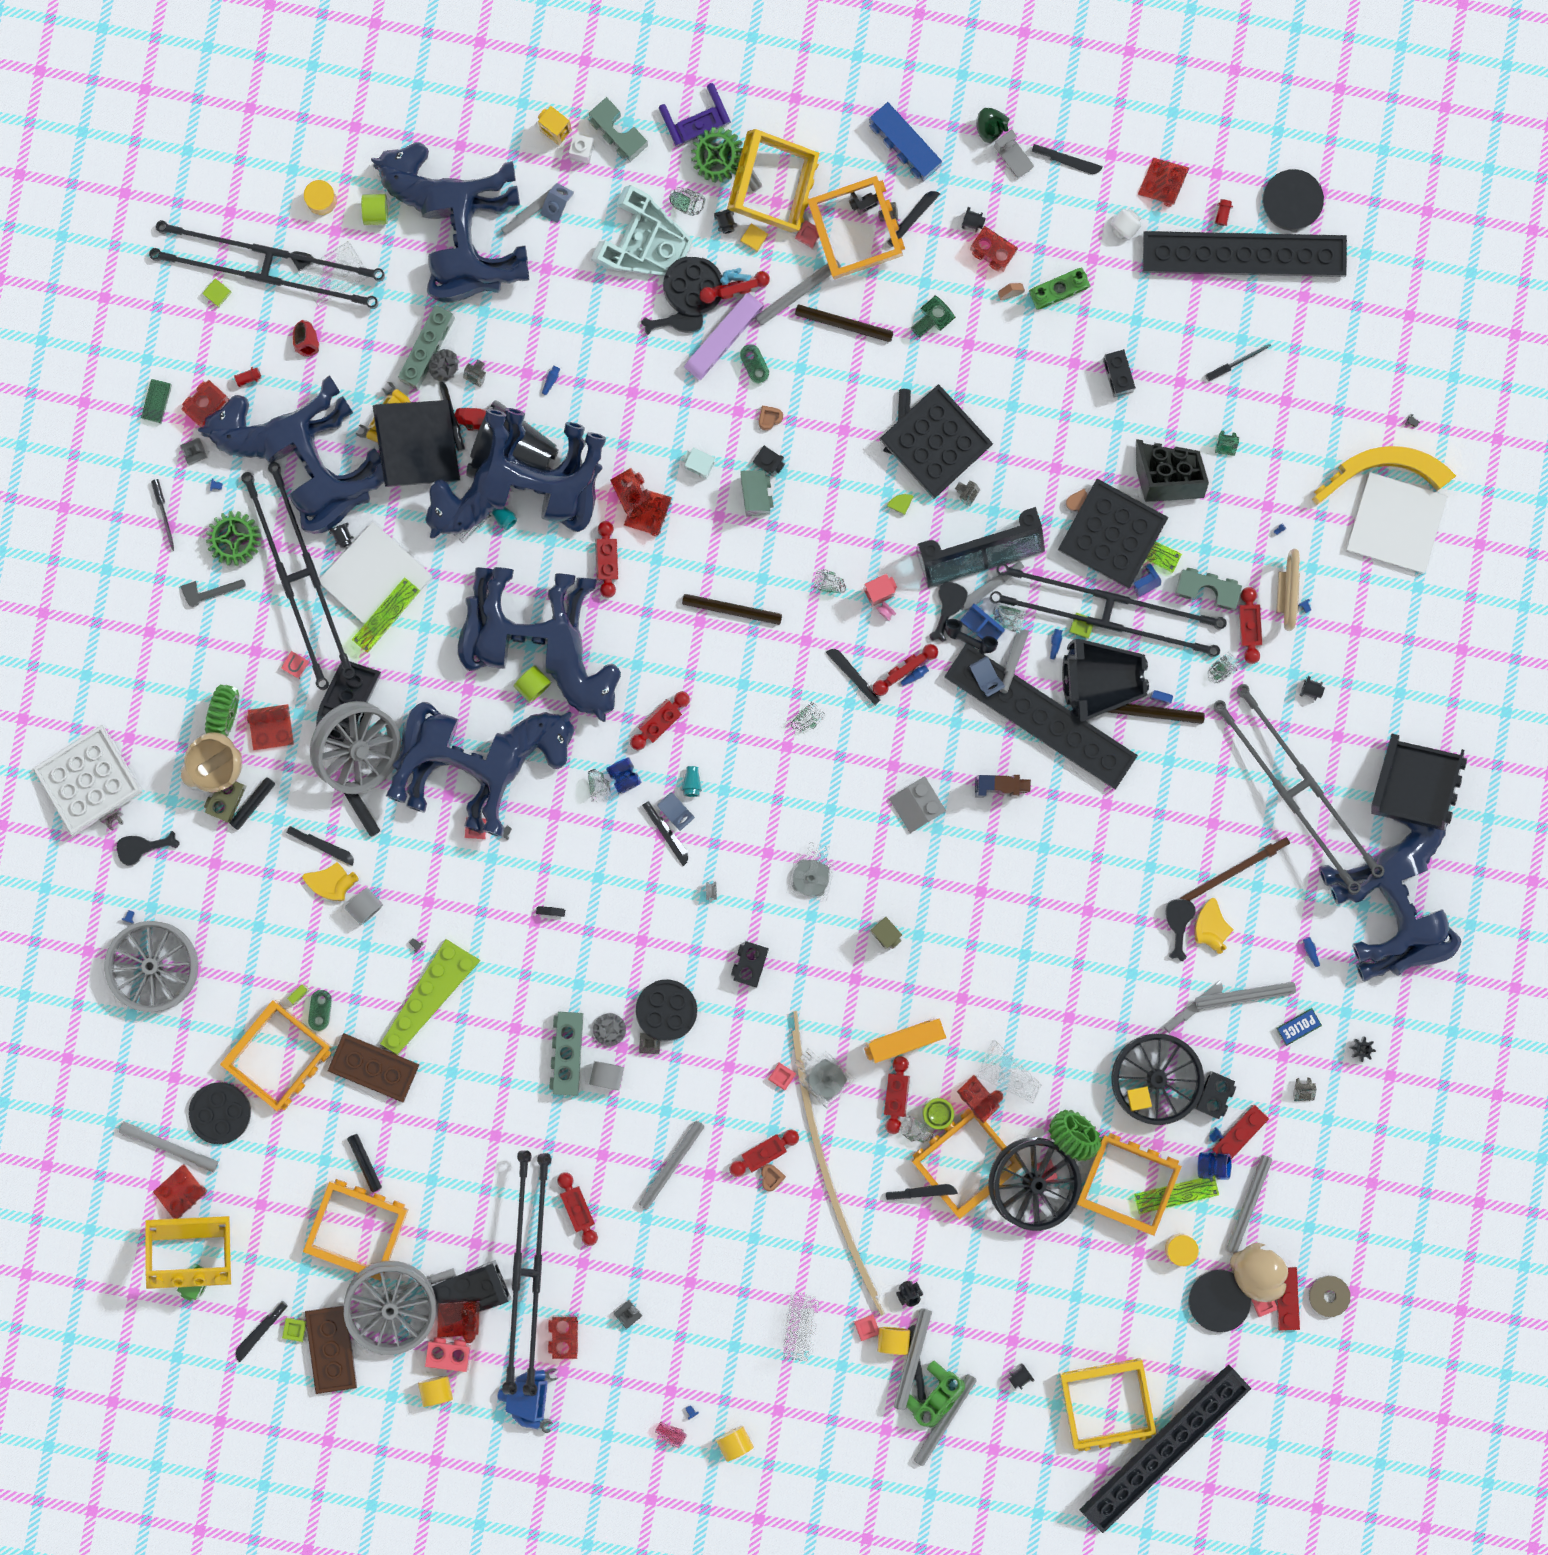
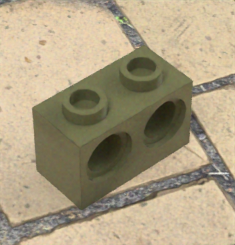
[204,781,247,823]
[870,917,902,949]

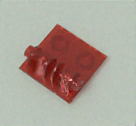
[1138,158,1189,207]
[624,487,672,537]
[247,704,294,751]
[957,1075,1003,1123]
[153,1164,207,1219]
[437,1301,480,1343]

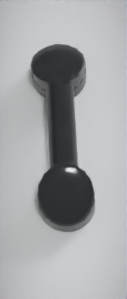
[945,619,998,654]

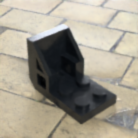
[316,661,381,748]
[432,1260,511,1325]

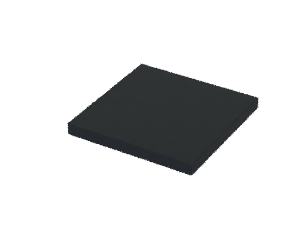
[879,384,993,499]
[372,400,460,487]
[1058,478,1169,589]

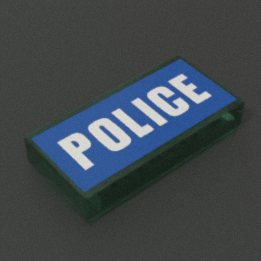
[1276,1008,1322,1046]

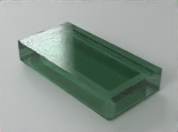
[141,379,172,424]

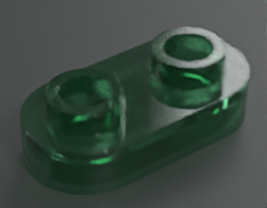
[740,344,769,384]
[308,990,332,1031]

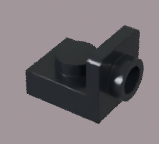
[849,192,880,215]
[753,445,785,476]

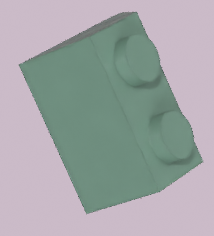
[740,470,774,517]

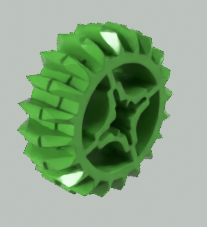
[691,127,743,183]
[206,511,262,566]
[205,684,239,736]
[1048,1109,1102,1161]

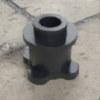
[961,207,986,232]
[714,210,738,234]
[329,522,354,548]
[1299,676,1325,701]
[1008,1363,1035,1390]

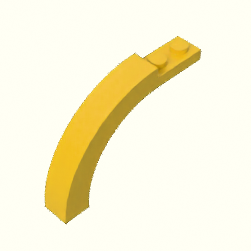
[1312,446,1456,505]

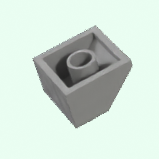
[889,776,946,833]

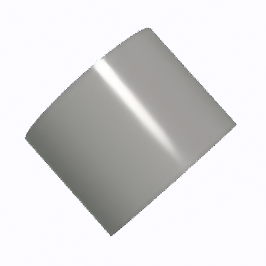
[345,887,383,925]
[589,1061,624,1091]

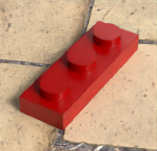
[1212,1104,1269,1164]
[1277,1267,1300,1331]

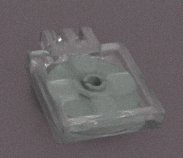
[786,842,836,903]
[794,1048,856,1109]

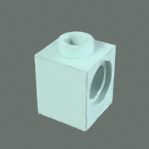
[683,447,716,479]

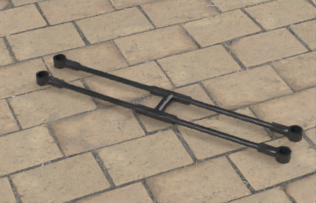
[149,220,385,309]
[241,462,356,690]
[989,563,1227,657]
[502,1150,552,1396]

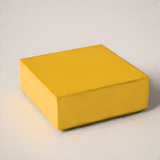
[740,223,768,252]
[1126,1086,1152,1112]

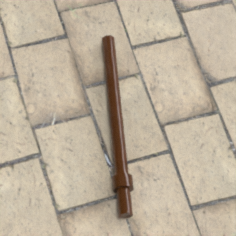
[1179,837,1290,901]

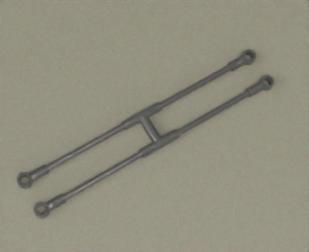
[1214,684,1384,895]

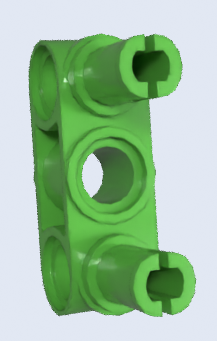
[1029,267,1091,310]
[906,1360,965,1428]

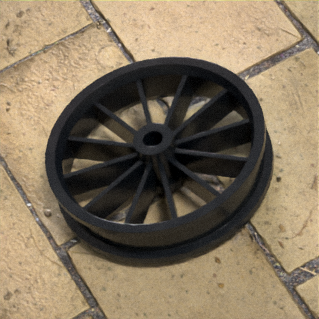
[1111,1034,1204,1125]
[988,1137,1082,1231]

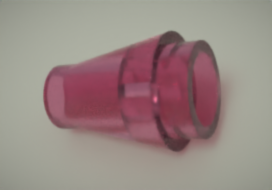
[655,1422,687,1448]

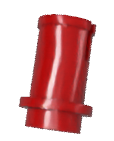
[1214,199,1233,226]
[234,367,262,387]

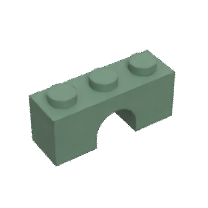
[589,97,648,162]
[1175,568,1242,611]

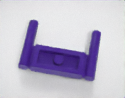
[659,83,731,147]

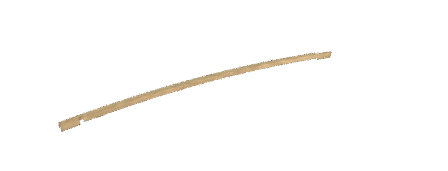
[792,1011,885,1316]

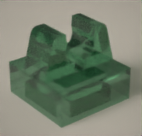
[1215,431,1239,456]

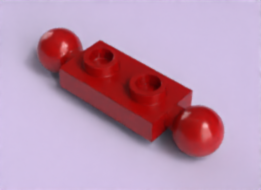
[700,271,770,303]
[595,521,618,598]
[1239,587,1262,664]
[873,644,938,696]
[630,691,690,751]
[884,1056,910,1134]
[729,1129,799,1177]
[557,1172,598,1246]

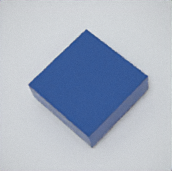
[1150,690,1173,705]

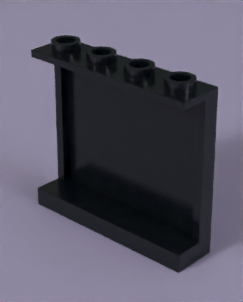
[1371,734,1468,831]

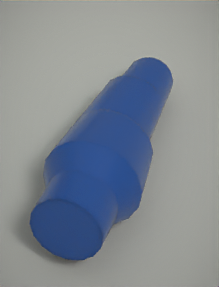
[542,365,560,395]
[1050,629,1063,660]
[900,665,929,686]
[1303,937,1320,967]

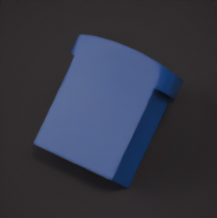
[1134,563,1161,597]

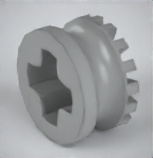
[706,882,717,900]

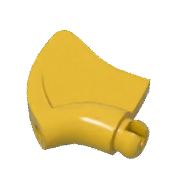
[302,862,359,901]
[1194,898,1234,954]

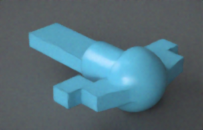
[720,268,752,285]

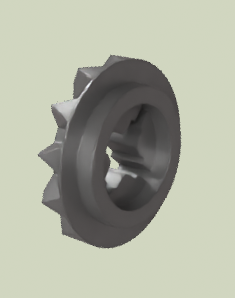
[429,349,460,381]
[593,1013,626,1046]

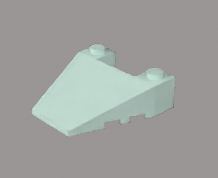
[591,185,693,276]

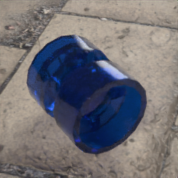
[606,757,642,794]
[1197,1152,1232,1180]

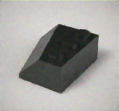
[1136,439,1209,502]

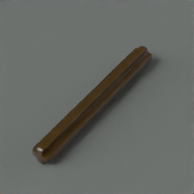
[795,304,894,342]
[682,594,782,625]
[1106,704,1205,724]

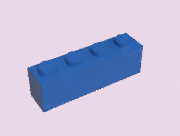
[869,102,942,182]

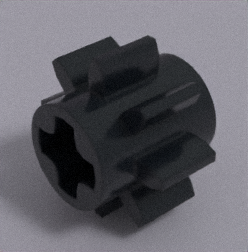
[1349,1036,1376,1062]
[896,1281,923,1307]

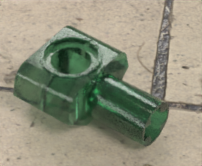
[911,295,956,338]

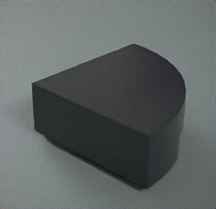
[291,251,315,272]
[536,906,566,917]

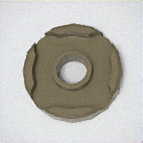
[1309,1275,1351,1317]

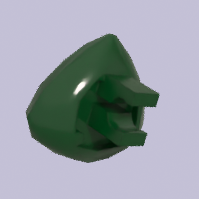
[976,107,1010,144]

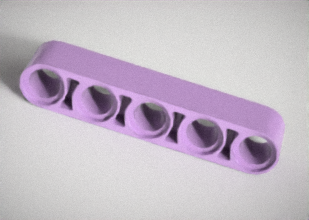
[684,293,764,381]

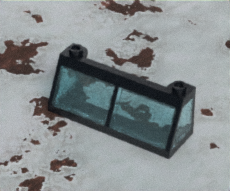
[916,507,1045,588]

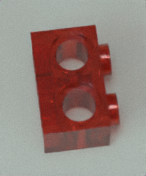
[970,226,1018,272]
[610,468,654,519]
[548,1315,578,1359]

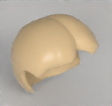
[181,732,242,793]
[1230,1242,1288,1302]

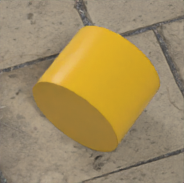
[304,180,337,215]
[1165,1234,1199,1266]
[877,1327,910,1355]
[418,1375,453,1407]
[716,1425,754,1462]

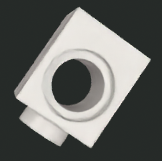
[569,134,594,164]

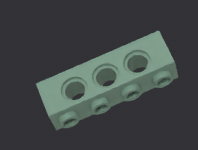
[398,305,455,390]
[549,1011,584,1096]

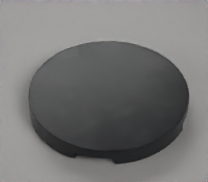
[1262,169,1324,231]
[663,256,722,316]
[635,979,697,1042]
[189,1082,251,1144]
[1188,1269,1251,1332]

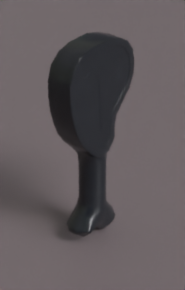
[641,312,703,335]
[929,582,968,642]
[117,831,180,866]
[1165,899,1196,961]

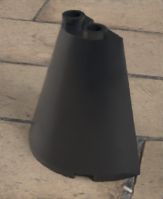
[466,400,559,478]
[1062,639,1149,721]

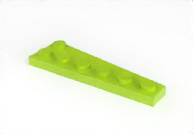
[380,939,481,1055]

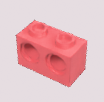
[863,574,897,607]
[425,1337,471,1372]

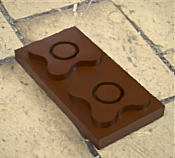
[327,1033,420,1103]
[305,1305,358,1394]

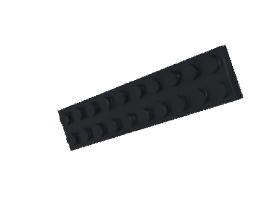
[1142,231,1347,277]
[944,643,1138,790]
[1079,1364,1251,1533]

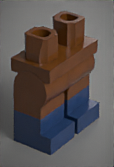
[975,775,1031,798]

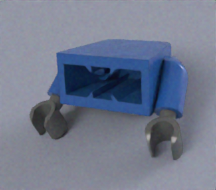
[497,1368,558,1433]

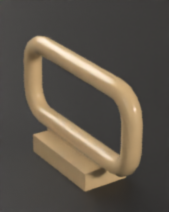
[1276,548,1300,631]

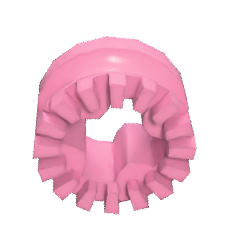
[876,601,896,621]

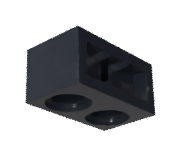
[1102,349,1136,398]
[731,941,769,988]
[1194,1071,1236,1119]

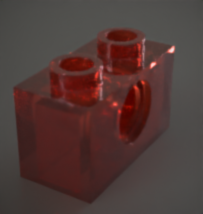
[181,379,229,427]

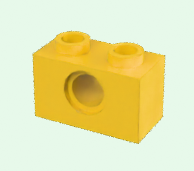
[538,105,572,146]

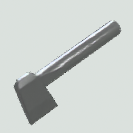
[180,579,246,607]

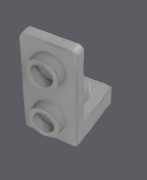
[994,129,1034,178]

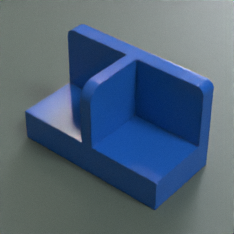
[960,604,1005,640]

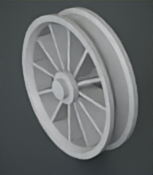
[309,701,401,794]
[104,921,198,1012]
[344,1261,436,1355]

